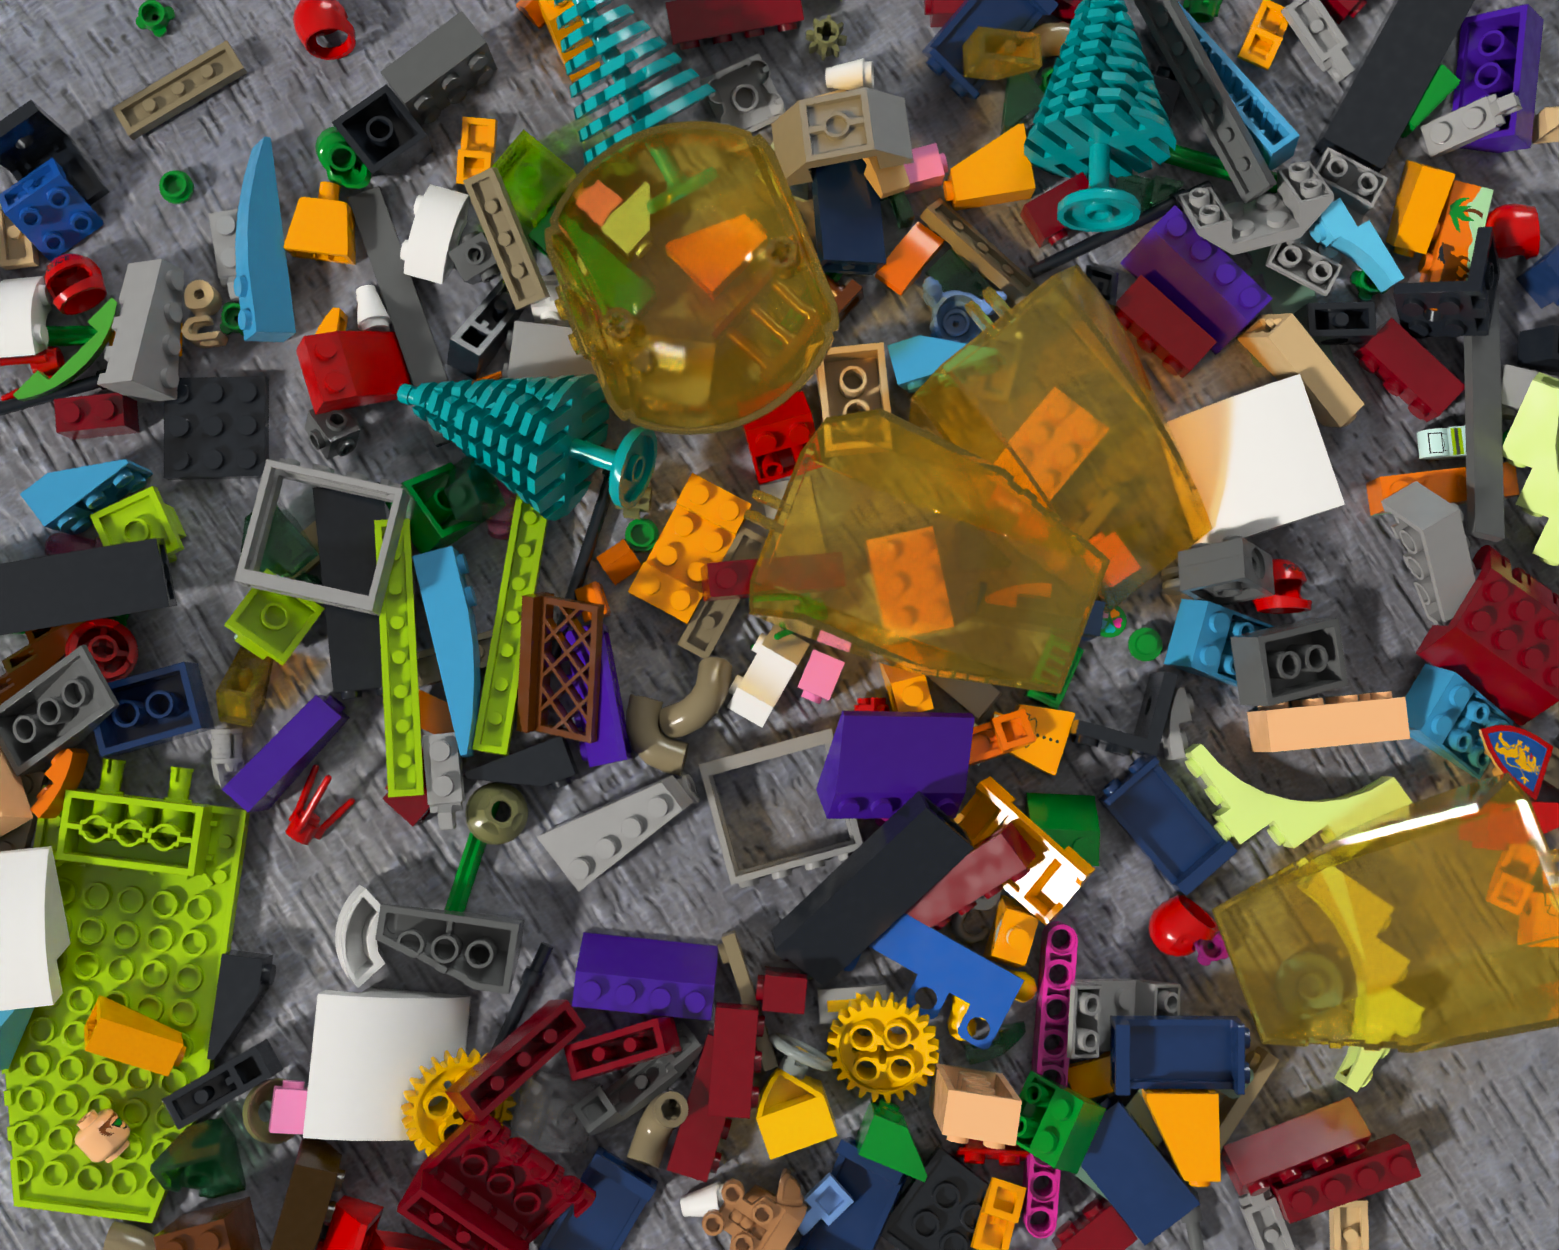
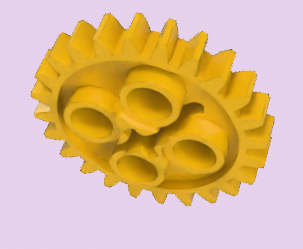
[826,991,939,1103]
[401,1048,516,1156]

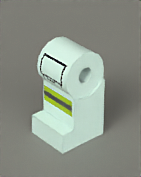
[1416,425,1466,461]

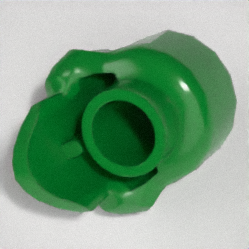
[315,127,371,189]

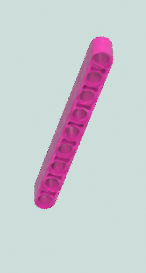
[1021,921,1078,1239]

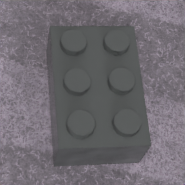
[380,11,497,126]
[1230,618,1348,706]

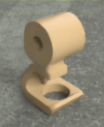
[181,280,228,348]

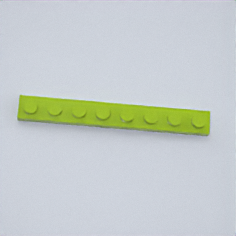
[472,494,548,756]
[374,519,424,797]

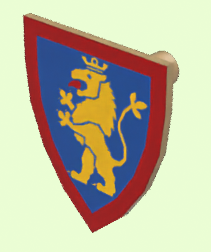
[1479,725,1553,801]

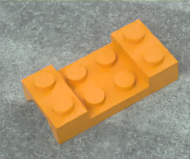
[628,473,752,625]
[953,776,1096,926]

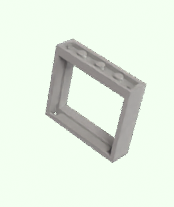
[234,458,410,616]
[698,728,863,888]

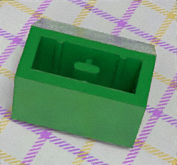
[1016,1070,1106,1174]

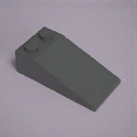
[0,645,119,776]

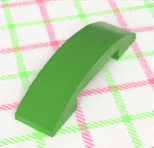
[13,298,121,401]

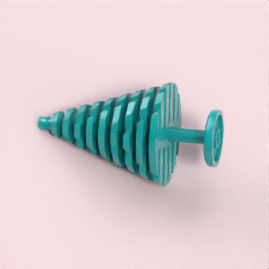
[554,0,720,213]
[1024,0,1177,232]
[397,374,657,521]

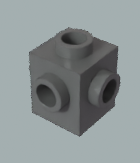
[448,231,501,285]
[305,409,360,460]

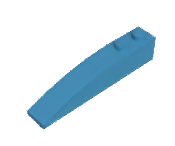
[1178,2,1300,171]
[234,136,296,342]
[412,546,481,758]

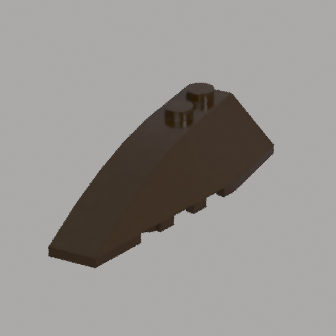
[270,1137,345,1250]

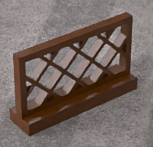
[516,592,604,743]

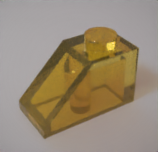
[962,26,1042,80]
[216,646,274,728]

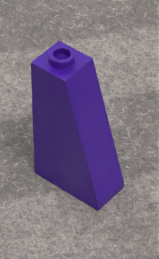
[222,694,350,813]

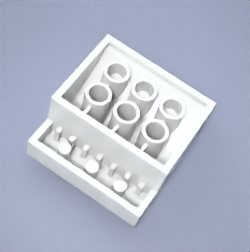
[1154,374,1345,544]
[0,846,71,1011]
[303,987,471,1141]

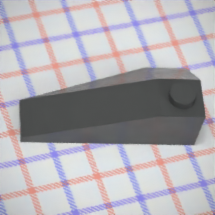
[375,904,525,994]

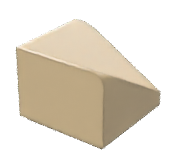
[1532,106,1559,144]

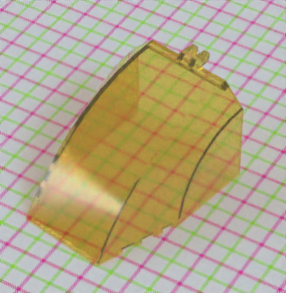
[908,265,1213,614]
[744,408,1110,694]
[1212,773,1559,1053]

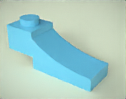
[1309,198,1404,293]

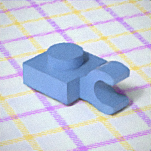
[798,1172,854,1236]

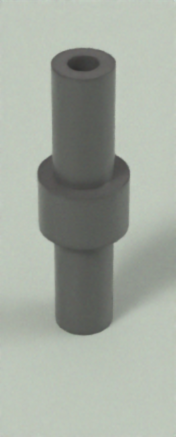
[1181,1181,1205,1250]

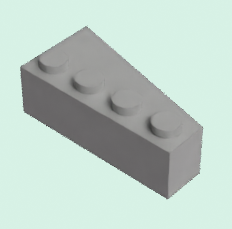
[97,259,184,403]
[1381,481,1476,626]
[537,775,693,891]

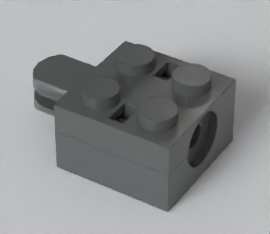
[1161,536,1275,606]

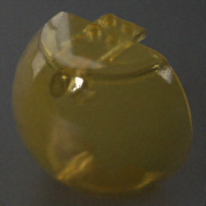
[544,121,840,435]

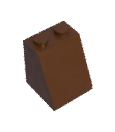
[153,1196,262,1250]

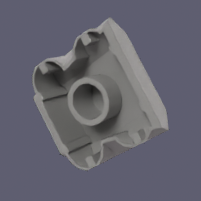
[699,53,786,143]

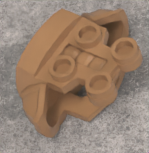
[702,1168,808,1250]

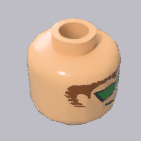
[75,1109,130,1163]

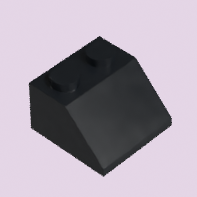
[332,84,433,177]

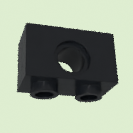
[1294,302,1377,345]

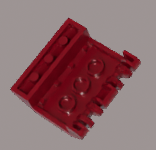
[1415,545,1559,726]
[397,1114,596,1250]

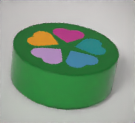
[1100,604,1127,638]

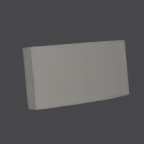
[924,647,1002,719]
[1162,687,1194,760]

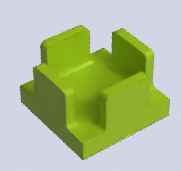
[90,486,186,563]
[224,568,324,666]

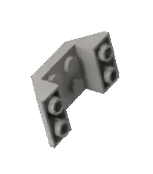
[771,87,914,188]
[1265,147,1388,297]
[1178,161,1334,255]
[1067,978,1181,1059]

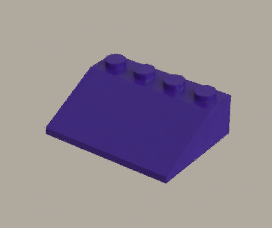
[816,711,975,819]

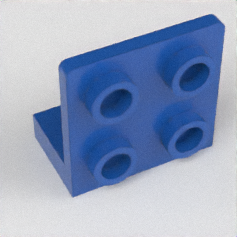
[0,157,104,261]

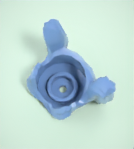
[922,276,1007,345]

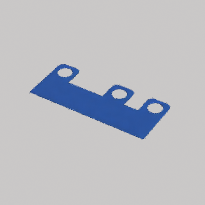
[844,913,1024,1050]

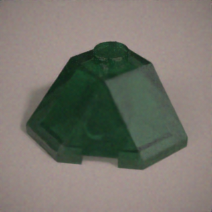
[240,502,319,577]
[150,1117,246,1199]

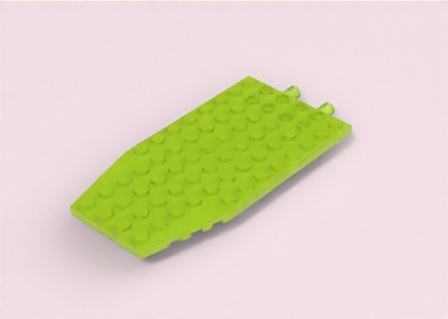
[2,758,250,1223]

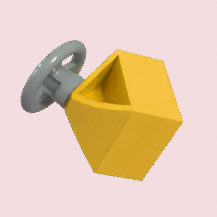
[756,1032,838,1160]

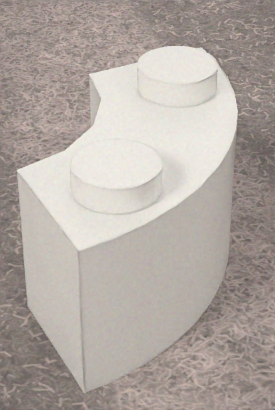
[400,184,469,284]
[0,276,53,358]
[727,624,810,727]
[335,885,385,988]

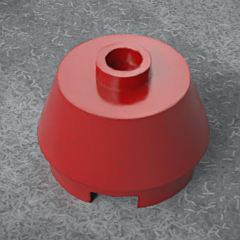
[65,618,138,683]

